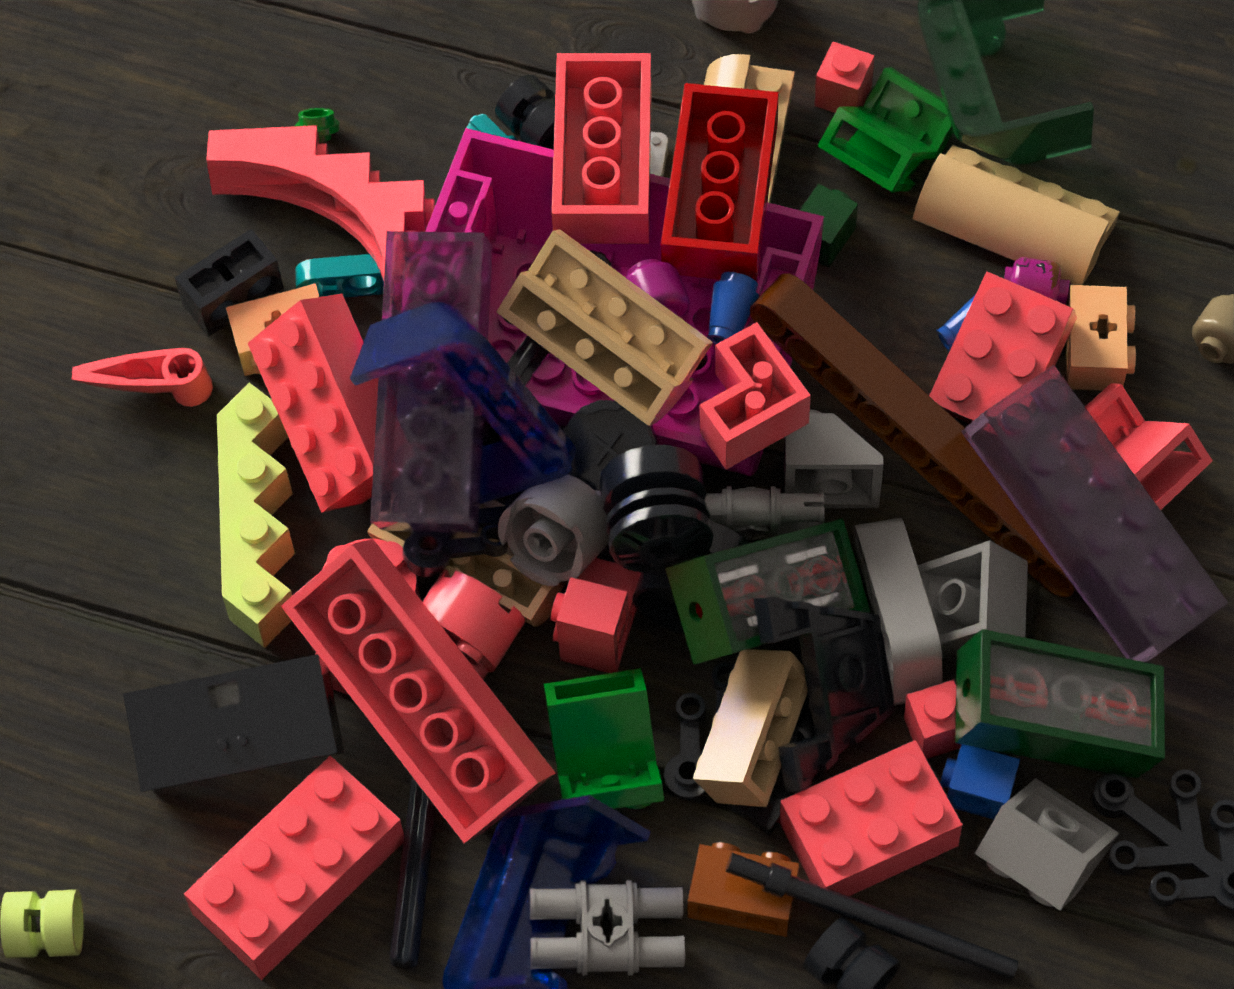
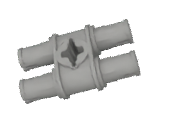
[705,486,824,541]
[530,880,685,976]

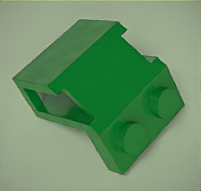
[818,67,964,192]
[544,668,664,817]

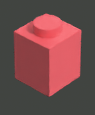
[815,42,875,113]
[904,680,961,759]

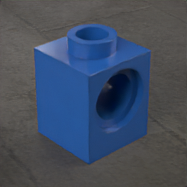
[940,744,1020,820]

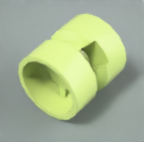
[0,890,84,958]

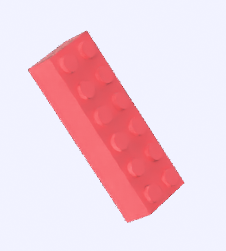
[281,539,556,843]

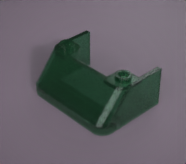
[918,0,1094,165]

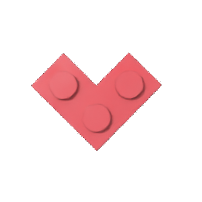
[700,322,811,470]
[551,558,641,673]

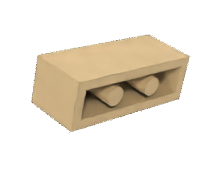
[693,649,808,807]

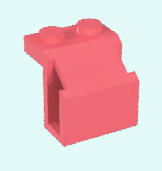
[1047,383,1213,522]

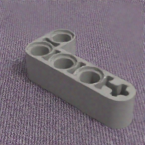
[853,517,942,706]

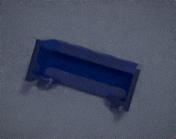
[350,302,576,510]
[443,795,651,989]

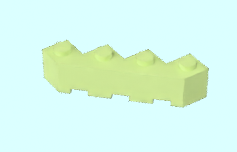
[217,383,295,648]

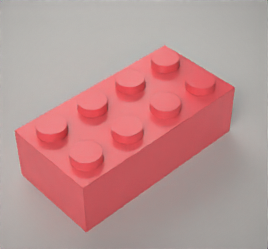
[552,53,652,244]
[247,293,418,513]
[184,755,404,980]

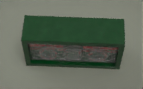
[665,518,871,665]
[955,629,1165,778]

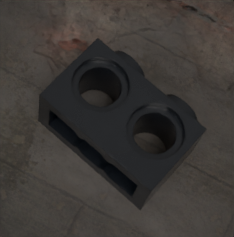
[175,229,284,337]

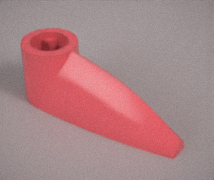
[72,348,213,407]

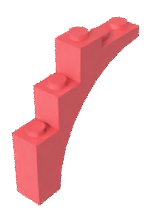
[206,125,435,310]

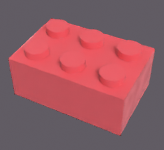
[929,271,1077,446]
[780,740,962,896]

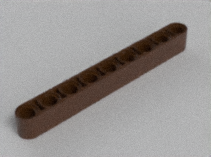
[750,273,1099,598]

